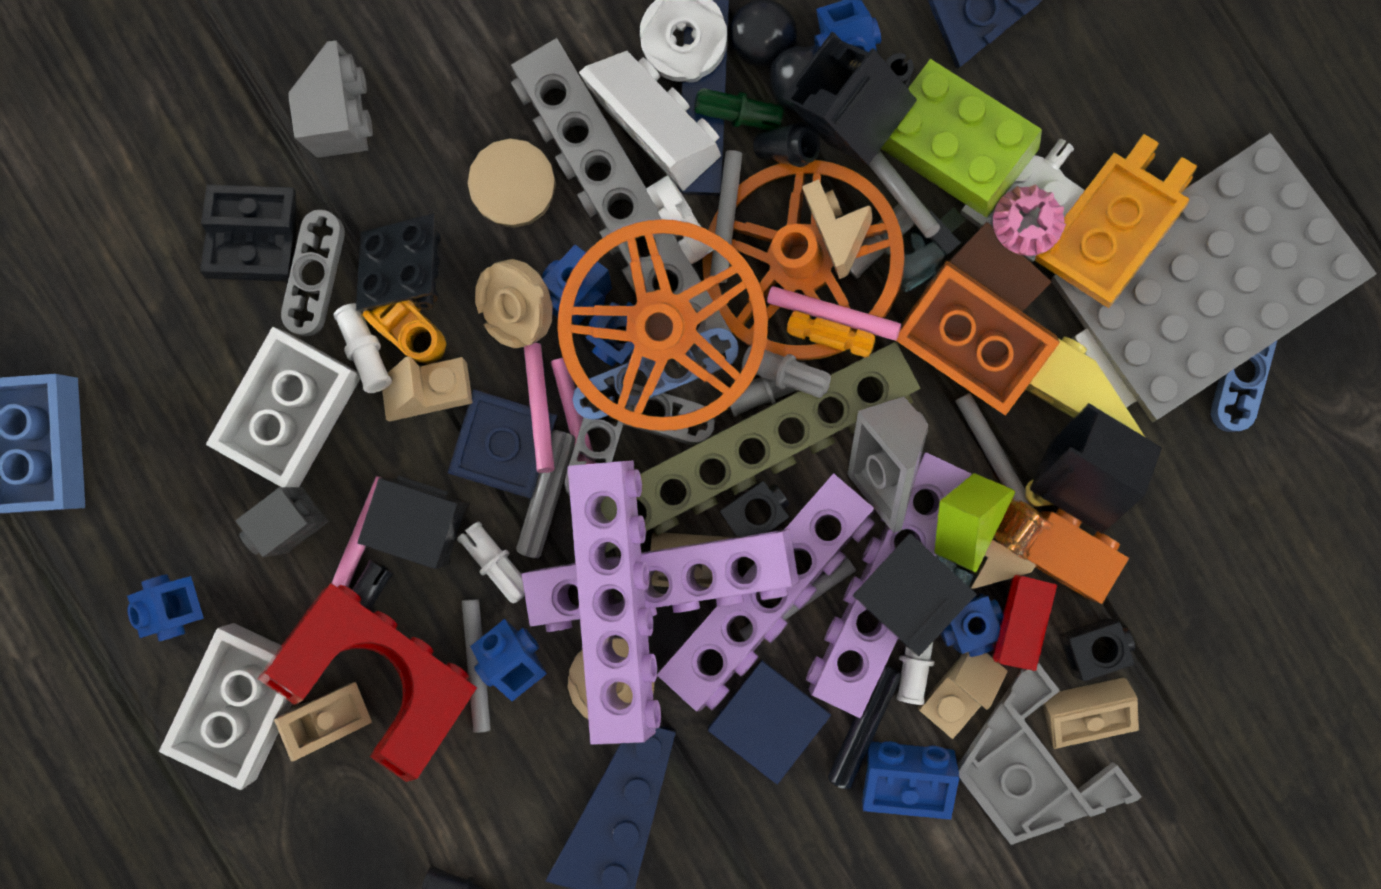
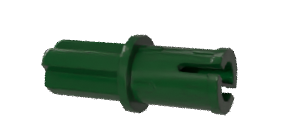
[694,88,783,131]

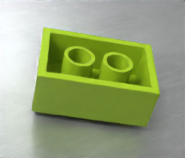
[881,59,1042,218]

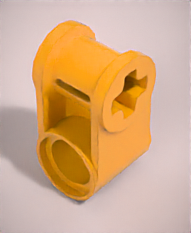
[362,300,446,364]

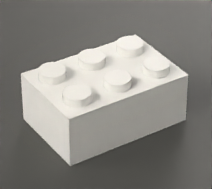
[206,327,361,487]
[159,623,292,790]

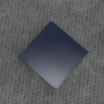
[448,389,558,499]
[708,659,831,785]

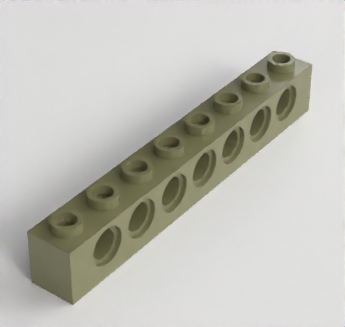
[601,342,921,556]

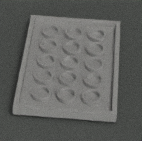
[1050,133,1377,423]

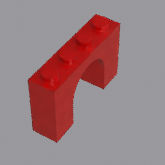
[257,583,477,782]

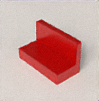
[992,574,1057,671]

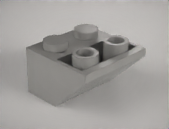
[288,40,373,158]

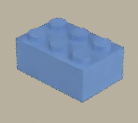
[0,374,85,514]

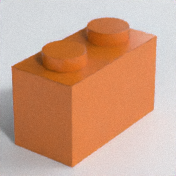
[1017,508,1129,604]

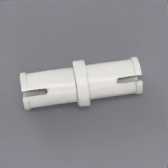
[334,303,392,393]

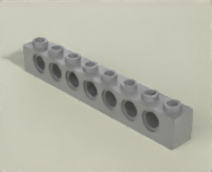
[511,38,732,368]

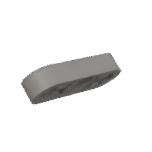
[281,210,345,336]

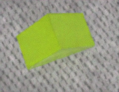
[934,473,1016,573]

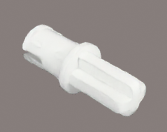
[457,522,525,604]
[896,642,935,705]

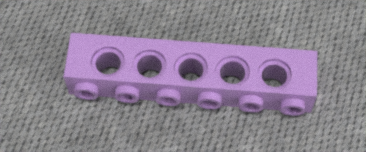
[806,452,972,718]
[568,460,661,744]
[657,473,875,712]
[521,529,799,632]

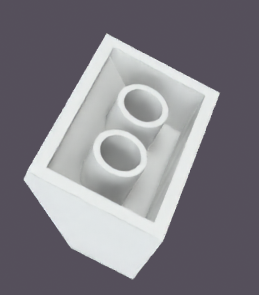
[579,51,721,191]

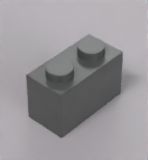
[235,487,329,557]

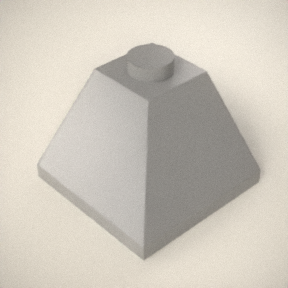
[847,396,928,533]

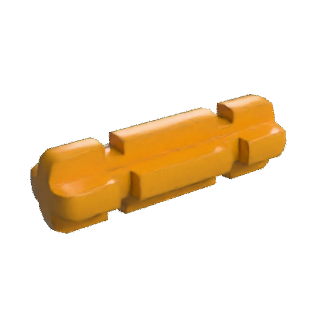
[787,311,875,358]

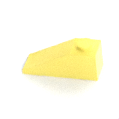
[1025,337,1145,437]

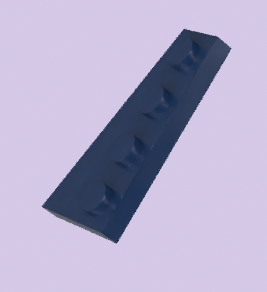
[928,0,1042,69]
[545,725,676,889]

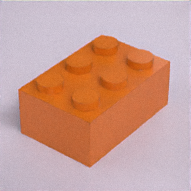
[896,260,1060,416]

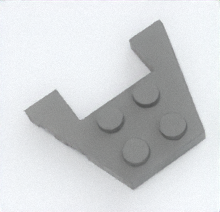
[957,663,1142,845]

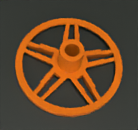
[702,160,905,360]
[558,219,768,431]

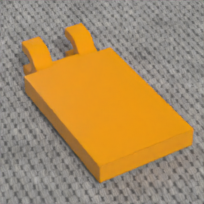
[1035,134,1197,308]

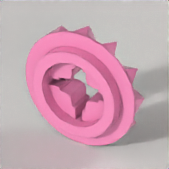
[993,184,1066,256]

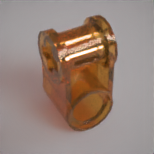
[994,496,1053,560]

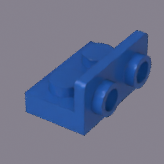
[862,741,959,820]

